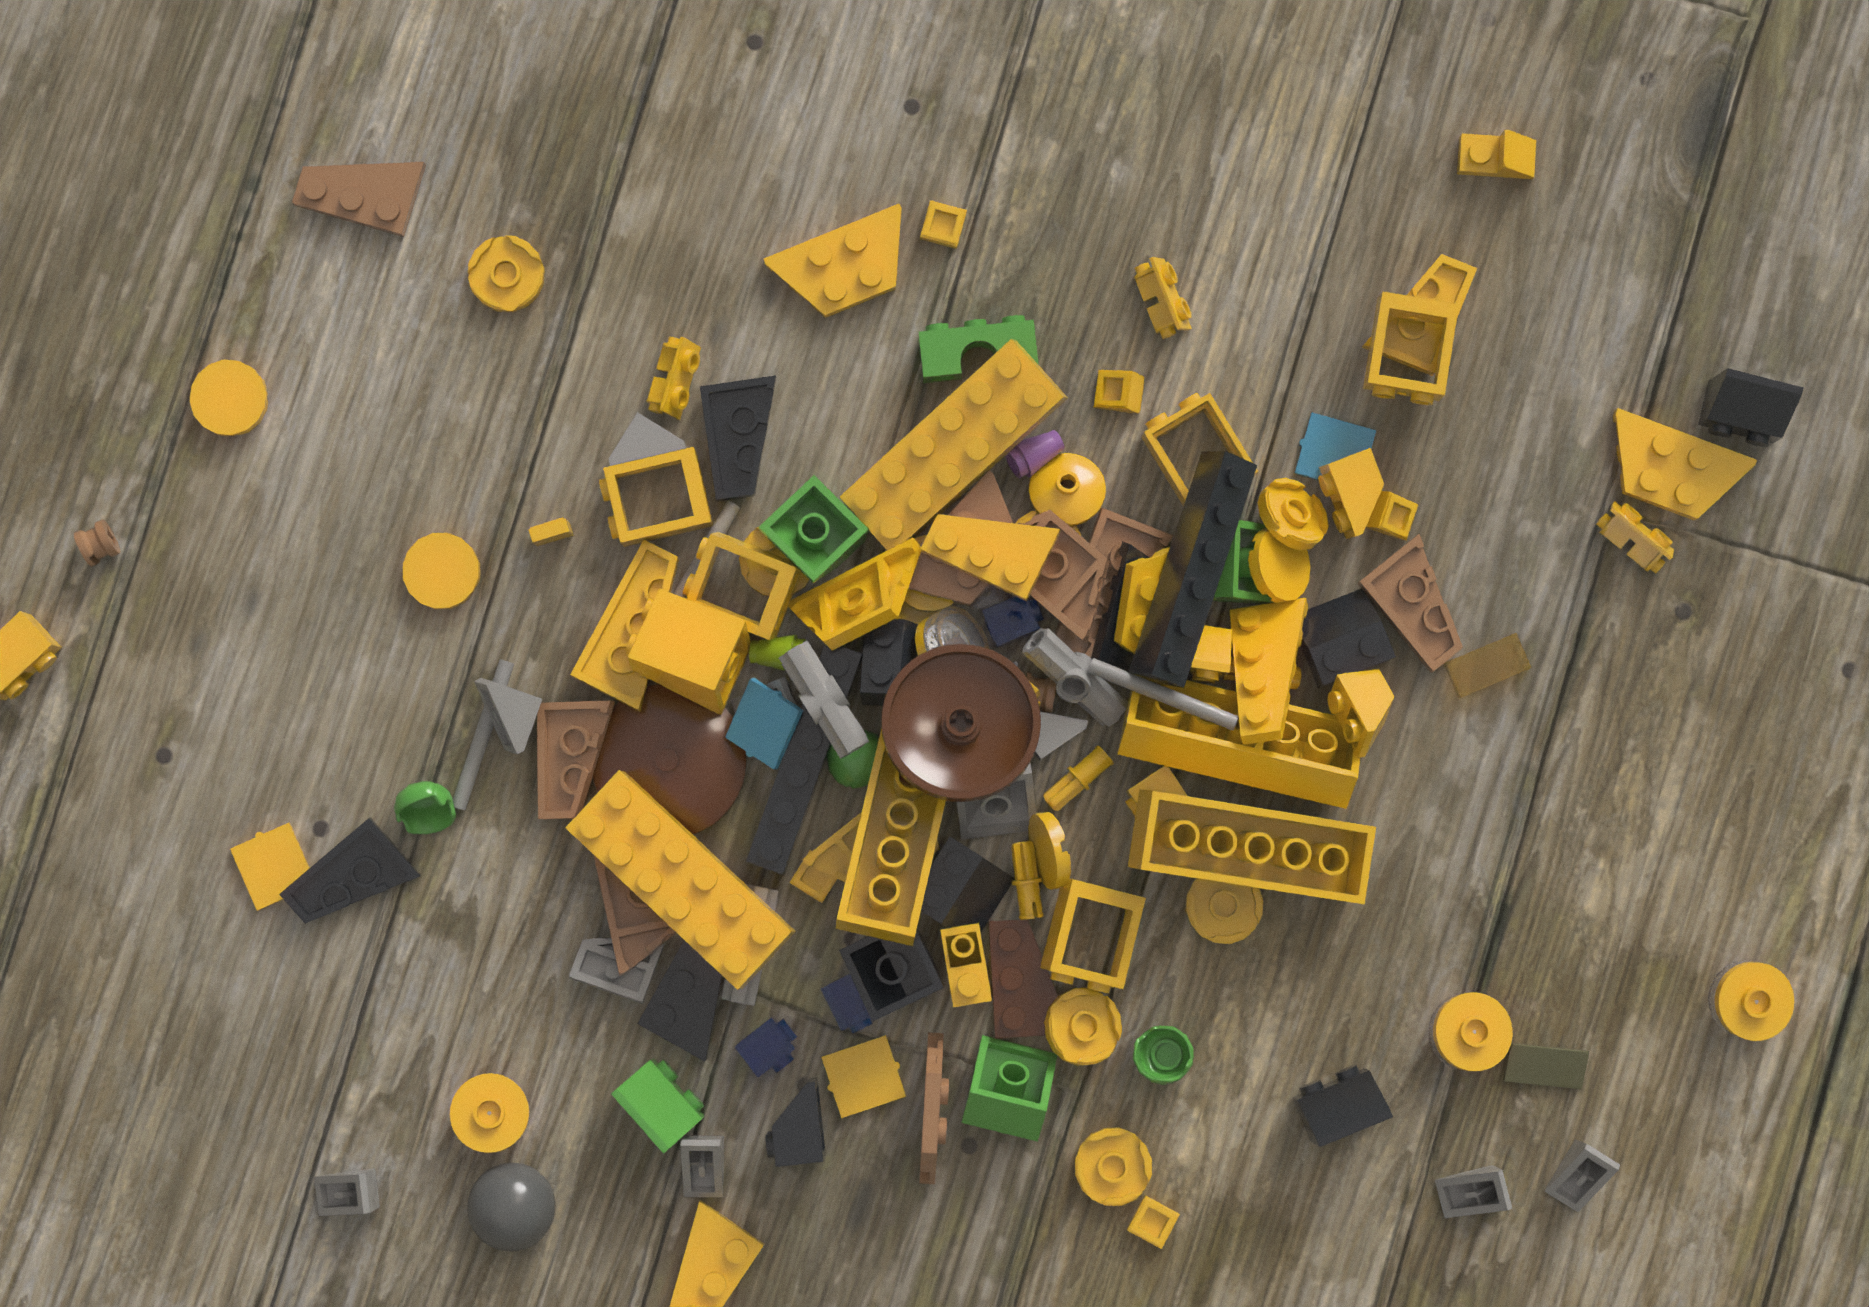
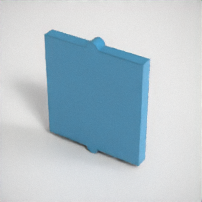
[1294,412,1376,480]
[725,678,803,770]

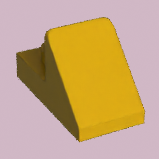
[1457,130,1536,179]

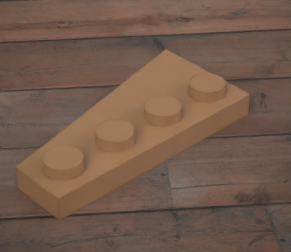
[1054,508,1174,658]

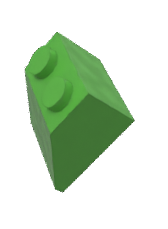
[758,475,869,583]
[1213,520,1274,604]
[961,1035,1057,1142]
[611,1058,705,1154]

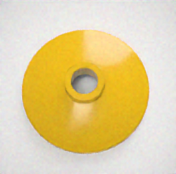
[1029,453,1106,526]

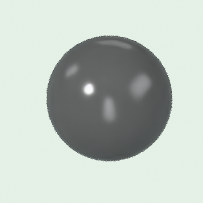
[467,1162,556,1252]

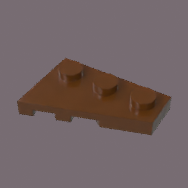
[989,919,1058,1038]

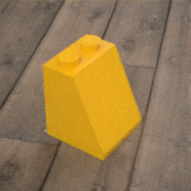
[626,588,751,715]

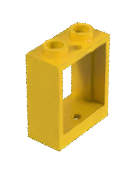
[1363,291,1459,405]
[1141,393,1258,507]
[599,447,713,547]
[683,532,801,640]
[1040,879,1146,994]

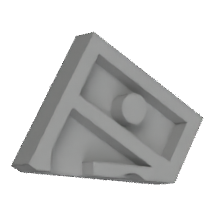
[569,938,666,1004]

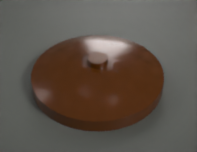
[882,644,1041,802]
[593,684,747,835]

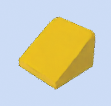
[1093,370,1144,413]
[1366,491,1418,541]

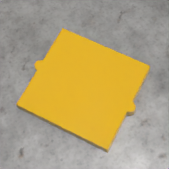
[230,823,310,911]
[821,1035,906,1118]

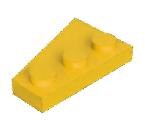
[1362,254,1477,376]
[920,514,1061,602]
[670,1200,764,1307]

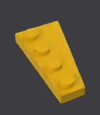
[570,540,679,712]
[1230,598,1308,745]

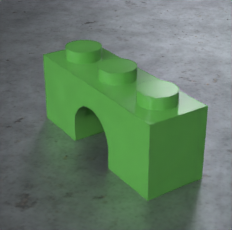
[919,315,1039,383]

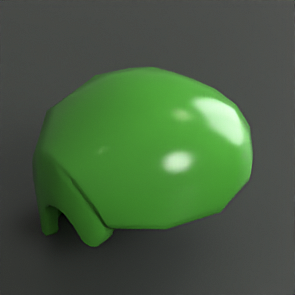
[827,729,879,789]
[394,781,456,834]
[1133,1025,1194,1085]

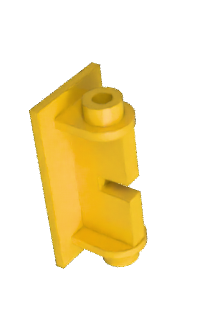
[1134,257,1192,339]
[646,336,701,420]
[1596,501,1674,574]

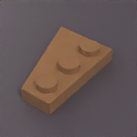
[292,162,426,237]
[1358,534,1463,673]
[537,700,615,820]

